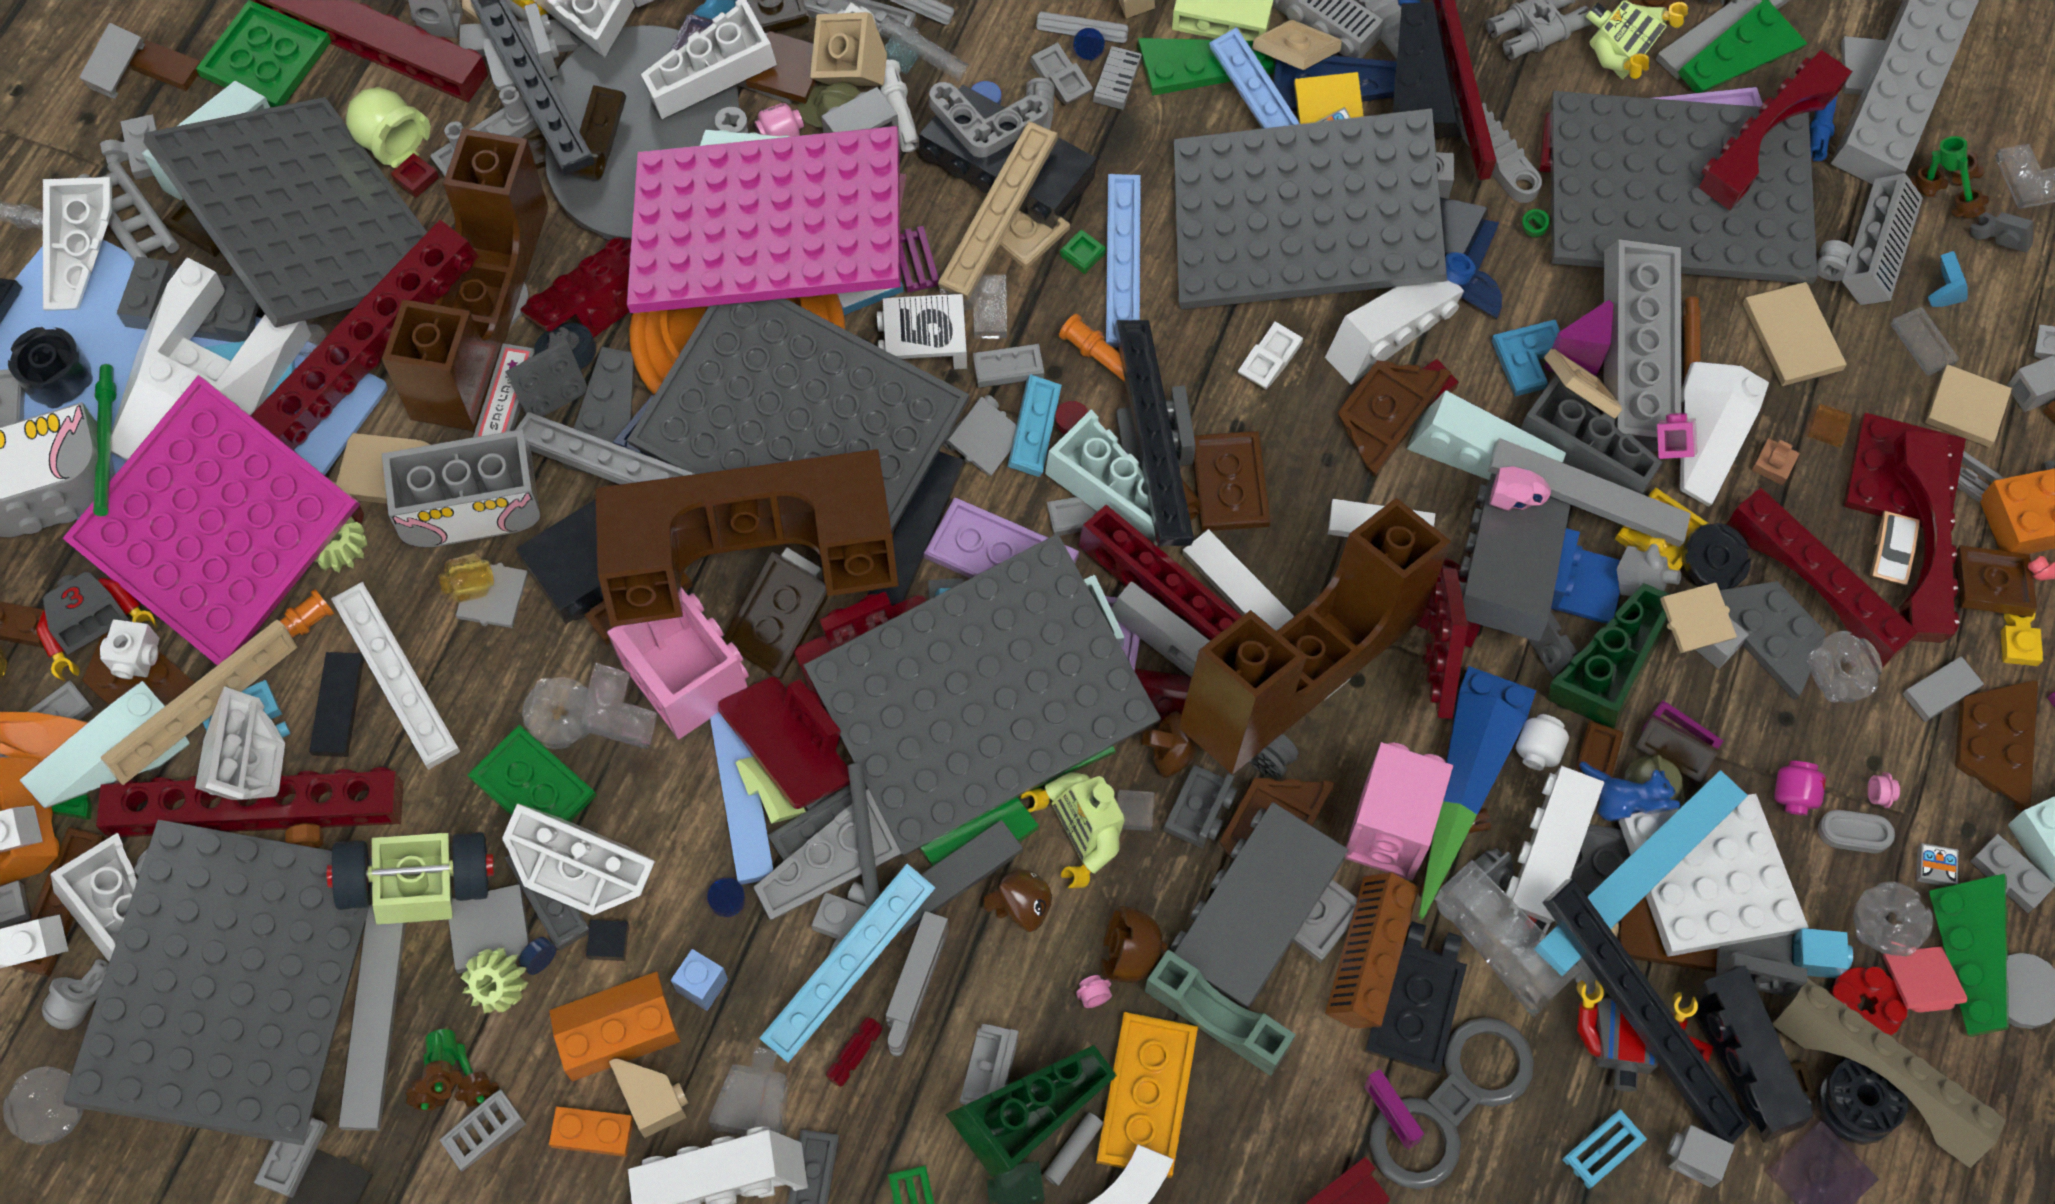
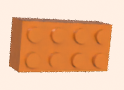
[1980,468,2055,554]

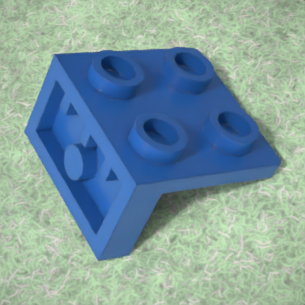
[1551,528,1621,624]

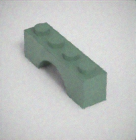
[1145,950,1296,1076]

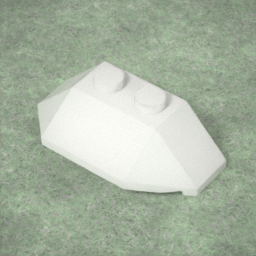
[195,686,285,800]
[502,804,655,915]

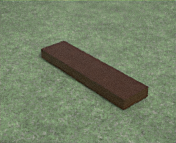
[12,827,106,977]

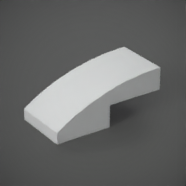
[1238,322,1303,390]

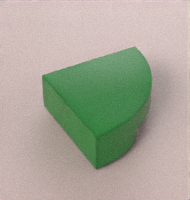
[52,794,92,820]

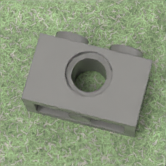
[406,0,463,38]

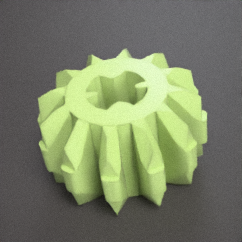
[315,517,368,573]
[461,948,529,1013]

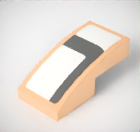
[1869,511,1920,586]

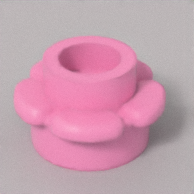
[1868,772,1900,808]
[1076,975,1112,1008]

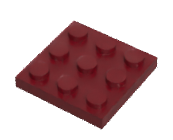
[1843,412,1966,528]
[1423,568,1468,719]

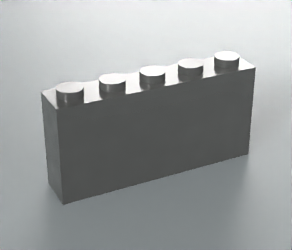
[1458,473,1570,641]
[1170,802,1349,1010]

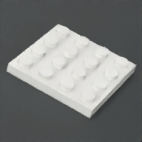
[1619,794,1808,957]

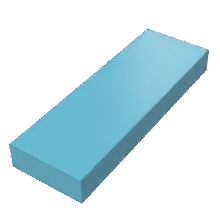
[1007,374,1062,477]

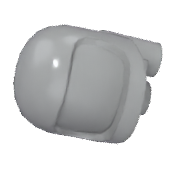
[42,959,109,1030]

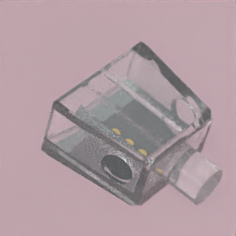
[708,1047,788,1136]

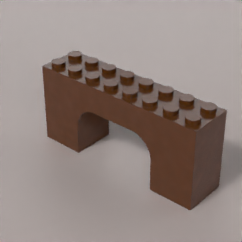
[382,128,549,431]
[595,449,899,627]
[1179,498,1452,774]

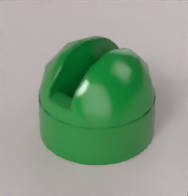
[1522,209,1549,238]

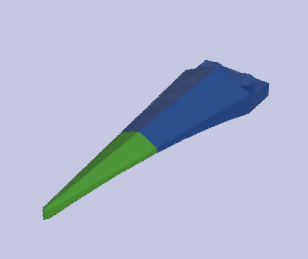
[1418,666,1536,920]

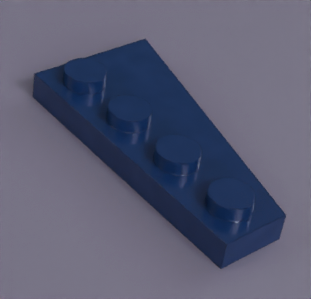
[1274,56,1397,111]

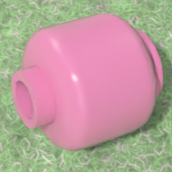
[754,103,804,137]

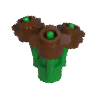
[1909,136,1989,218]
[406,1029,499,1111]

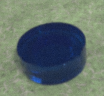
[1073,28,1105,61]
[707,878,746,917]

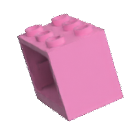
[607,587,749,740]
[1345,742,1453,881]

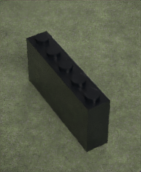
[919,84,1097,229]
[516,484,620,624]

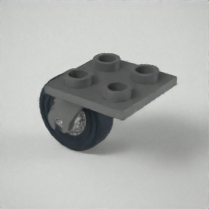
[505,323,596,417]

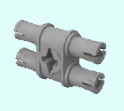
[1486,0,1592,60]

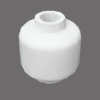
[1516,714,1569,771]

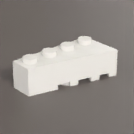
[641,0,777,119]

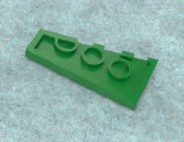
[1677,0,1808,93]
[1137,38,1275,96]
[1929,873,2009,1037]

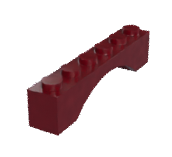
[1699,49,1853,211]
[1894,431,1959,643]
[1726,487,1918,669]

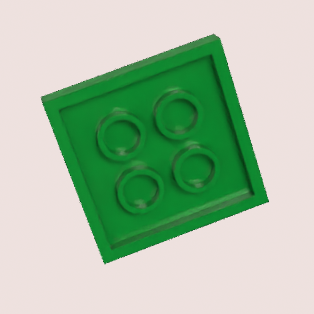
[196,0,331,108]

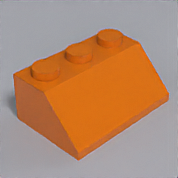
[0,757,59,886]
[549,971,681,1082]

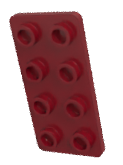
[520,237,631,338]
[795,592,926,708]
[718,677,850,809]

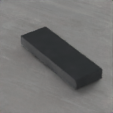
[309,652,364,757]

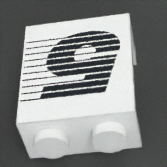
[877,294,967,369]

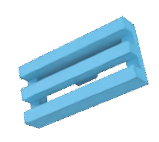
[1562,1109,1647,1189]

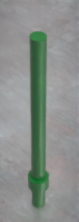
[93,364,117,516]

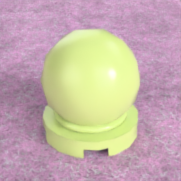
[345,87,431,168]

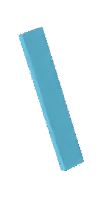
[759,864,935,1063]

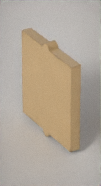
[1660,583,1737,654]

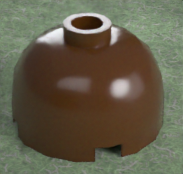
[1101,906,1167,983]

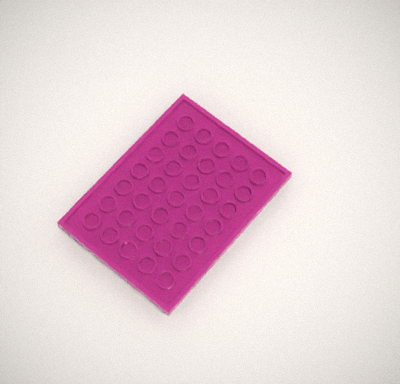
[627,126,901,313]

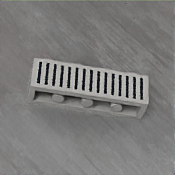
[1272,0,1384,58]
[1842,173,1923,305]

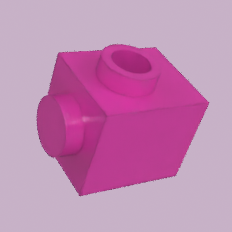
[1657,413,1697,459]

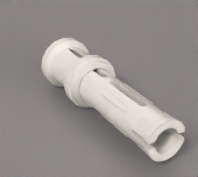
[880,60,919,152]

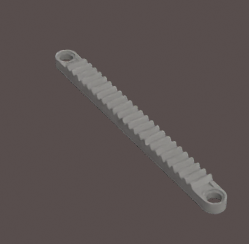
[1354,0,1542,203]

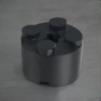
[8,327,93,409]

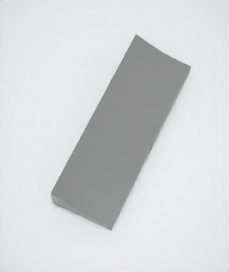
[1603,239,1681,442]

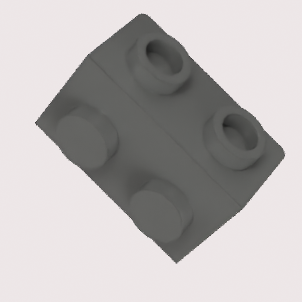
[1164,765,1238,849]

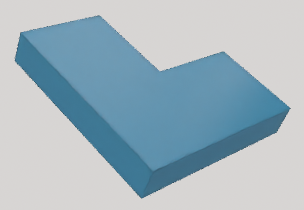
[1491,320,1560,396]

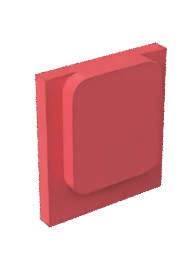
[1883,946,1968,1013]

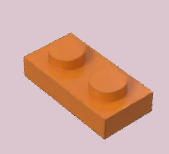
[549,1106,634,1157]

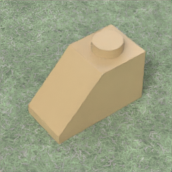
[609,1058,689,1138]

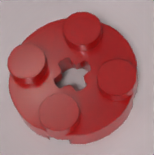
[1829,967,1908,1036]

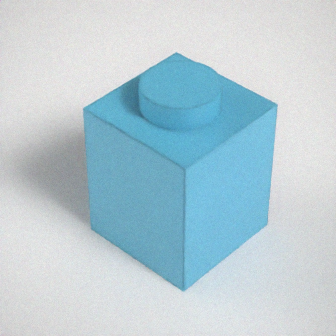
[1792,928,1853,979]

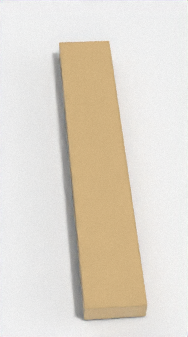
[938,121,1058,300]
[100,620,297,785]

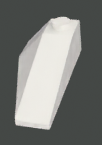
[43,177,112,311]
[1680,362,1769,506]

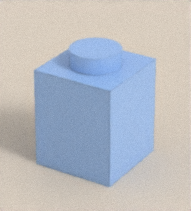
[671,949,728,1011]

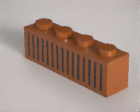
[1325,872,1419,1029]

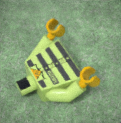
[1585,1,1688,79]
[1021,772,1125,889]

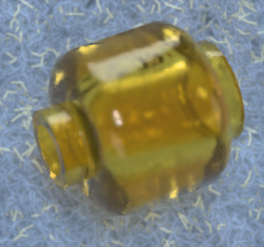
[439,554,494,603]

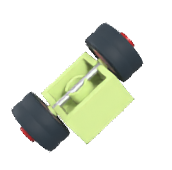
[327,832,494,925]

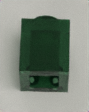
[986,1161,1045,1204]

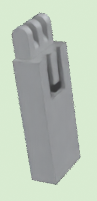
[1111,581,1210,677]
[886,911,949,1056]

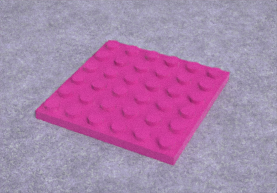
[63,375,360,666]

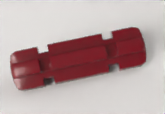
[826,1017,882,1087]

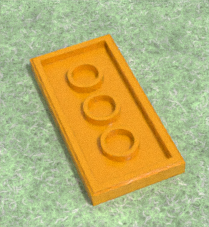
[1096,1012,1198,1178]

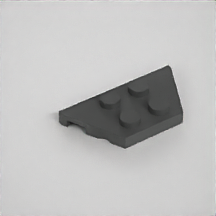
[1719,581,1826,700]

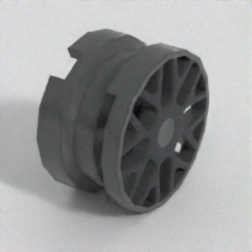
[1248,734,1299,779]

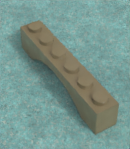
[1772,978,2006,1168]

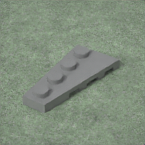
[754,789,902,921]

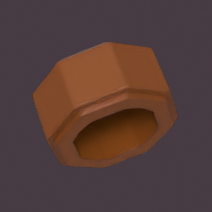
[285,823,324,848]

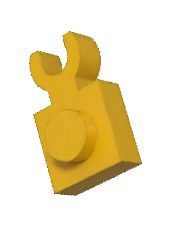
[2001,613,2043,666]

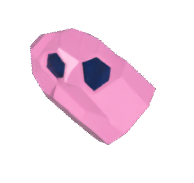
[1489,466,1551,511]

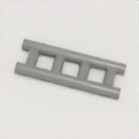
[78,161,179,262]

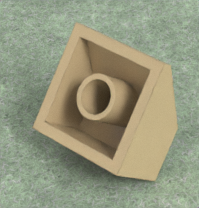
[810,12,887,86]

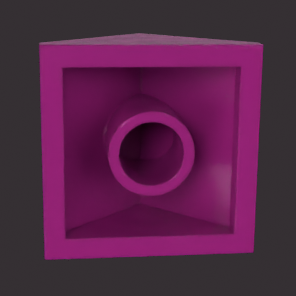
[1544,299,1614,376]

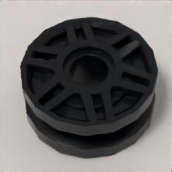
[1817,1058,1908,1145]

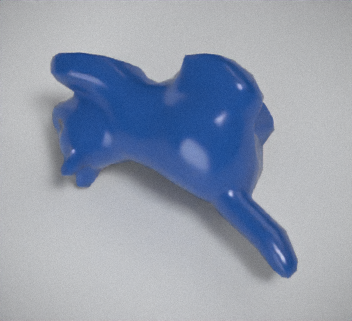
[1579,761,1681,821]

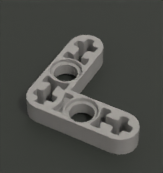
[929,82,1048,157]

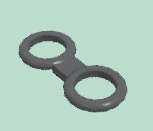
[1369,1017,1534,1190]

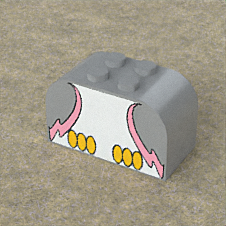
[0,402,115,537]
[382,429,540,547]

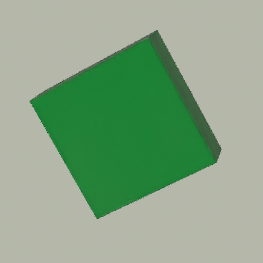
[1060,229,1106,274]

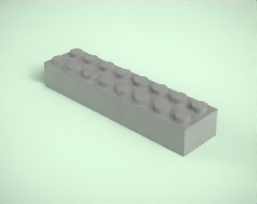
[1830,0,1979,184]

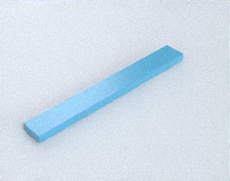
[1534,770,1748,976]

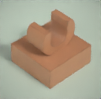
[1751,438,1800,485]

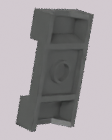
[117,257,259,343]

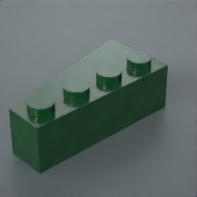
[1548,583,1671,729]
[945,1045,1117,1177]

